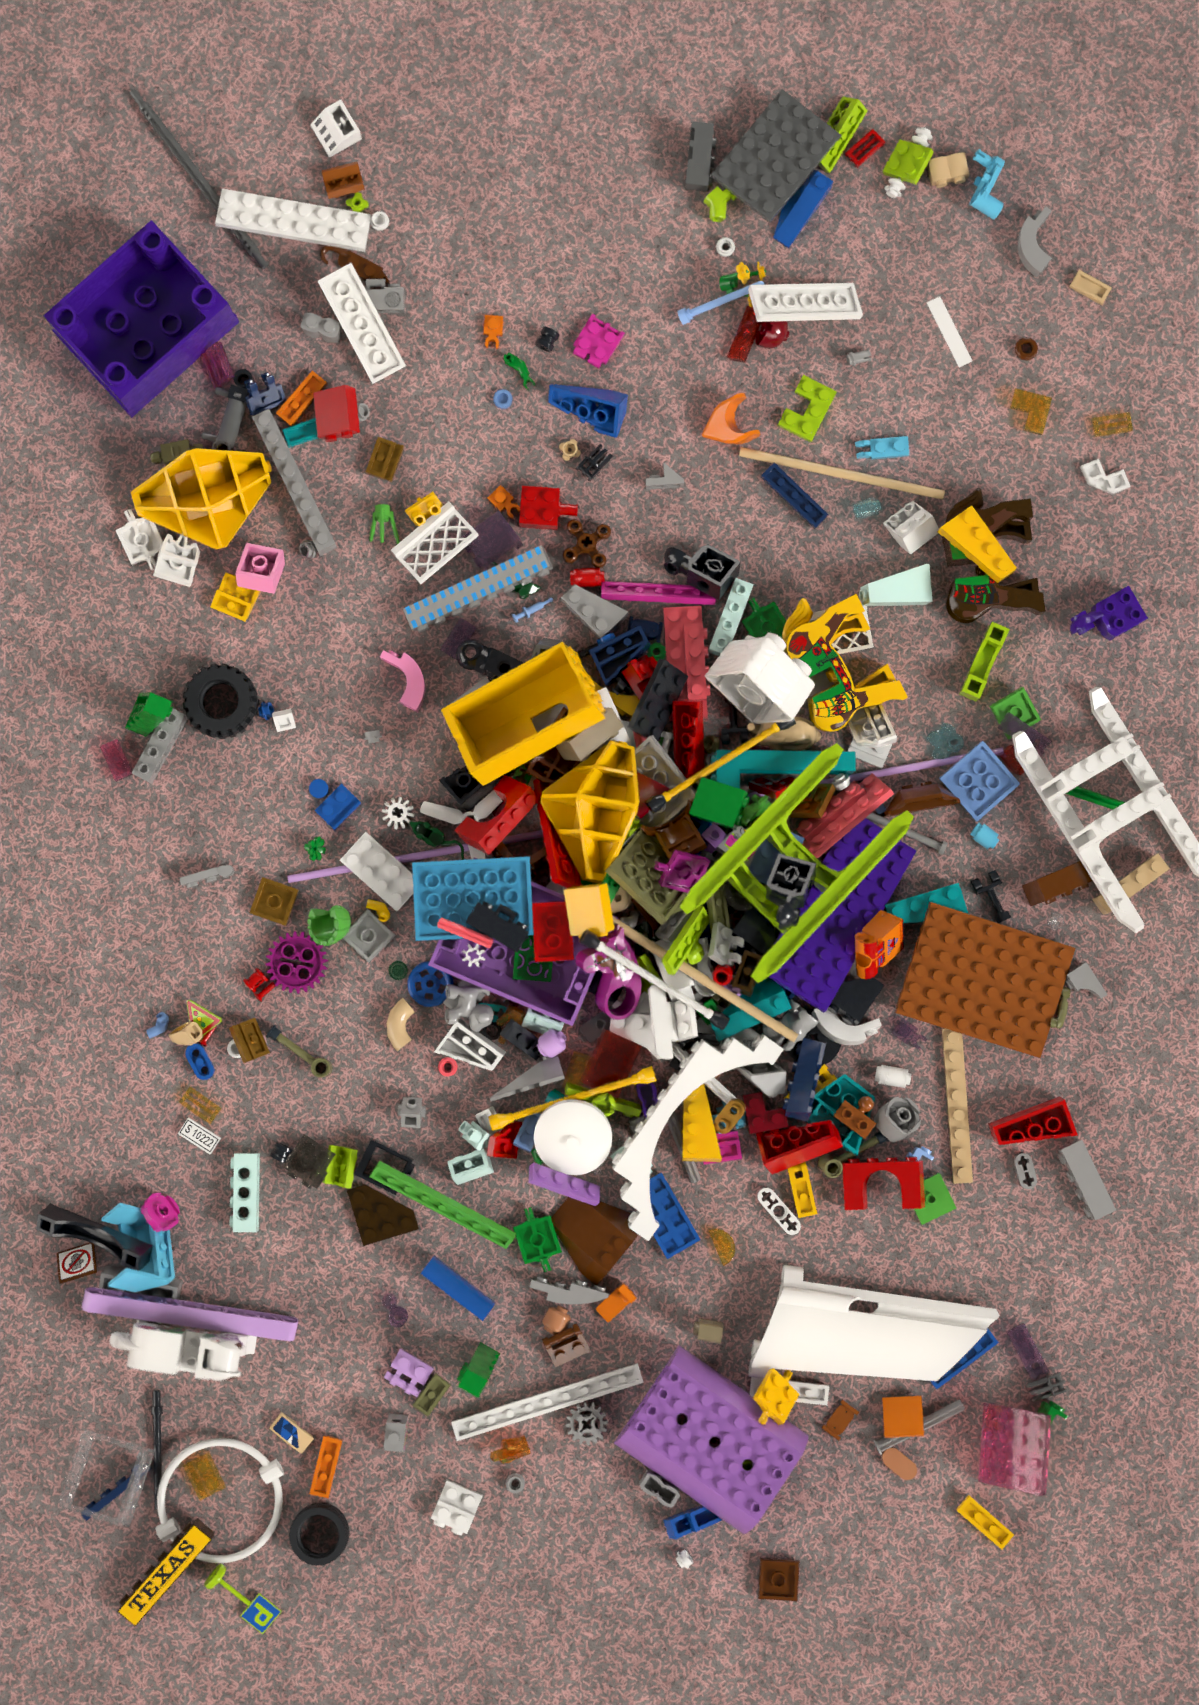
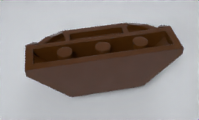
[882,781,960,818]

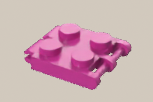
[573,314,625,369]

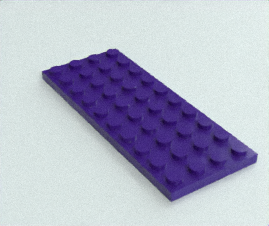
[769,818,916,1013]

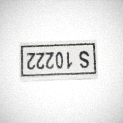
[178,1117,221,1155]

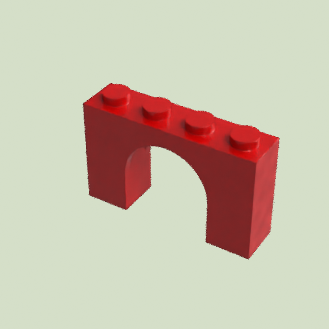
[454,775,540,855]
[842,1157,925,1210]

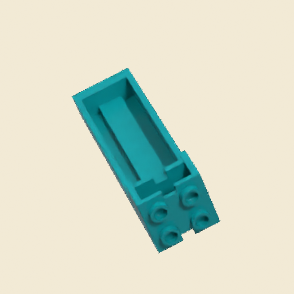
[710,750,856,789]

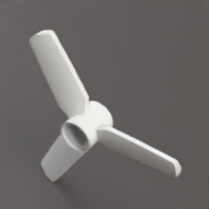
[420,790,503,860]

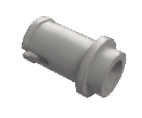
[846,349,872,367]

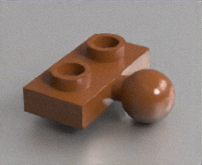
[833,1096,877,1139]

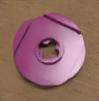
[141,1193,180,1232]

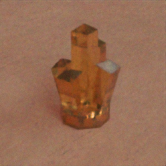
[497,1005,526,1045]
[490,1435,531,1464]

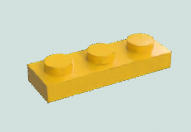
[956,1494,1014,1550]

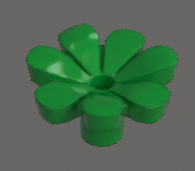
[304,836,326,861]

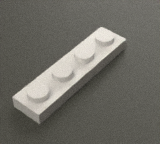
[749,1377,829,1405]

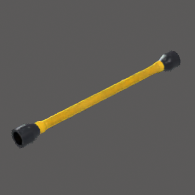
[645,719,796,814]

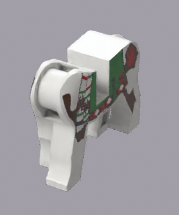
[110,1319,257,1381]

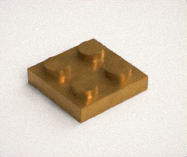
[249,877,299,926]

